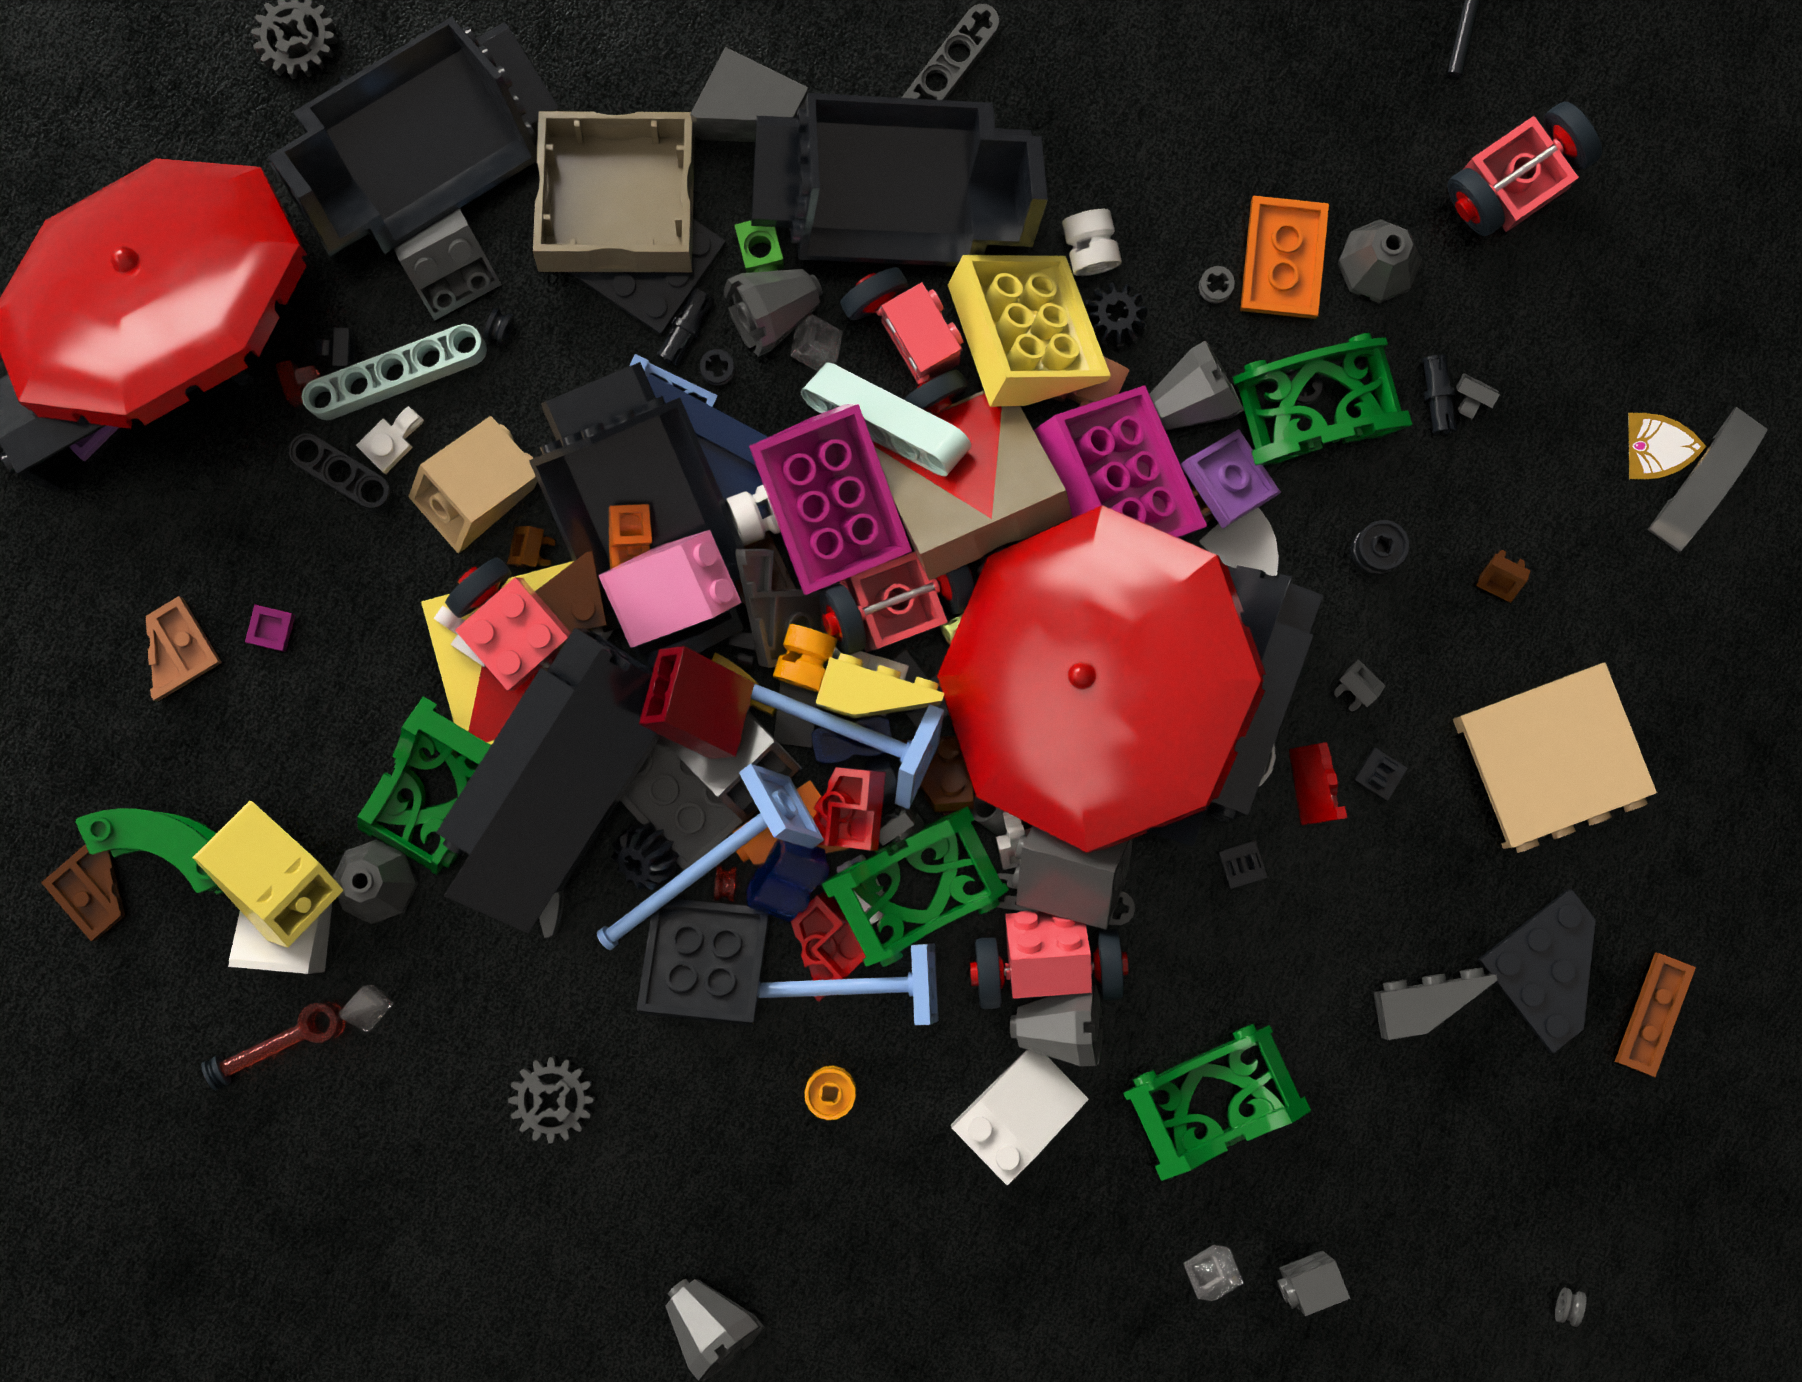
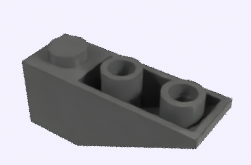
[1374,968,1497,1040]

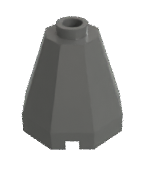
[1337,219,1422,303]
[723,269,822,357]
[1149,341,1245,431]
[333,840,418,924]
[1010,985,1103,1066]
[666,1279,765,1381]

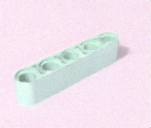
[302,324,487,420]
[801,362,971,476]

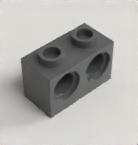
[1277,1251,1350,1316]

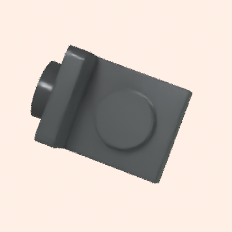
[879,804,928,846]

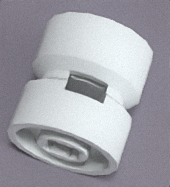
[1062,209,1122,276]
[726,485,781,546]

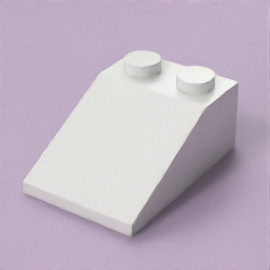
[951,1049,1089,1185]

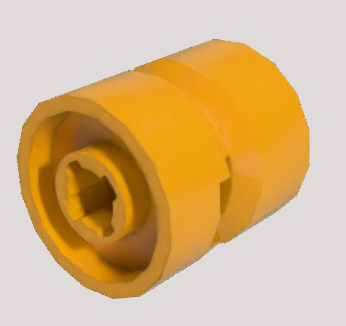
[773,624,837,692]
[804,1065,856,1120]

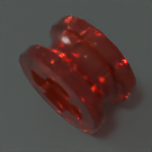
[714,866,737,902]

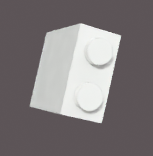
[228,903,332,974]

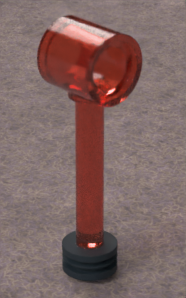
[201,1002,346,1091]

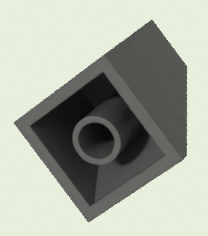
[690,47,809,142]
[660,714,800,823]
[1012,825,1133,930]

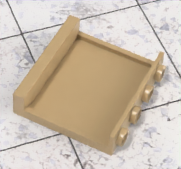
[1453,662,1657,853]

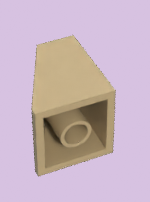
[408,416,537,554]

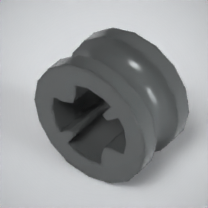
[1198,266,1235,304]
[1555,1287,1586,1327]

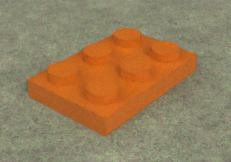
[1240,196,1329,319]

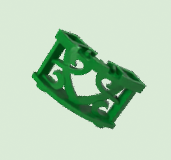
[1232,333,1412,466]
[357,696,491,875]
[822,806,1009,967]
[76,808,224,895]
[1123,1024,1311,1181]

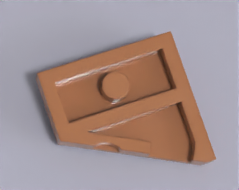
[146,596,222,702]

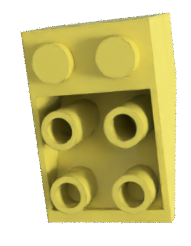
[816,653,944,719]
[192,801,344,948]

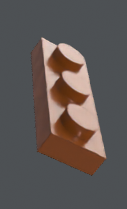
[1615,953,1696,1077]

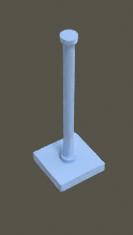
[751,684,944,809]
[597,764,824,950]
[759,943,938,1025]

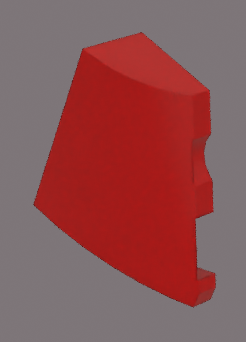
[1289,742,1347,825]
[813,767,886,851]
[791,891,866,1002]

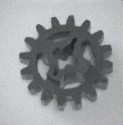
[251,0,338,79]
[508,1056,595,1143]

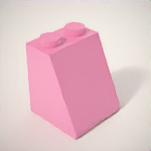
[598,530,742,648]

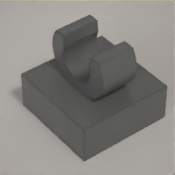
[1456,373,1500,419]
[1334,659,1386,711]

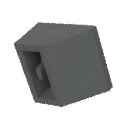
[394,208,502,321]

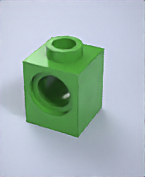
[735,221,784,273]

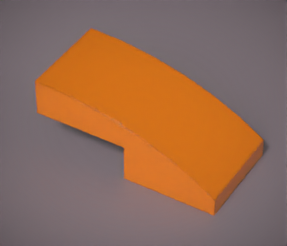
[609,504,652,569]

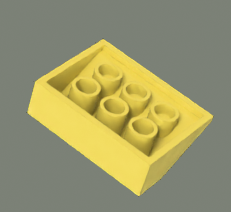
[948,255,1111,407]

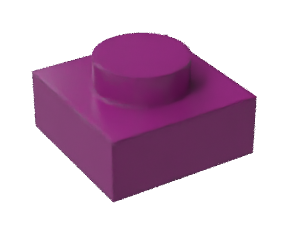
[245,605,295,652]

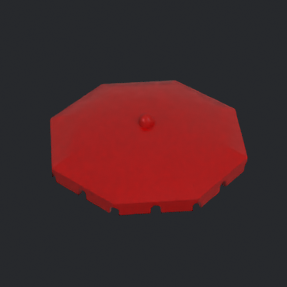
[0,158,307,429]
[937,505,1266,853]

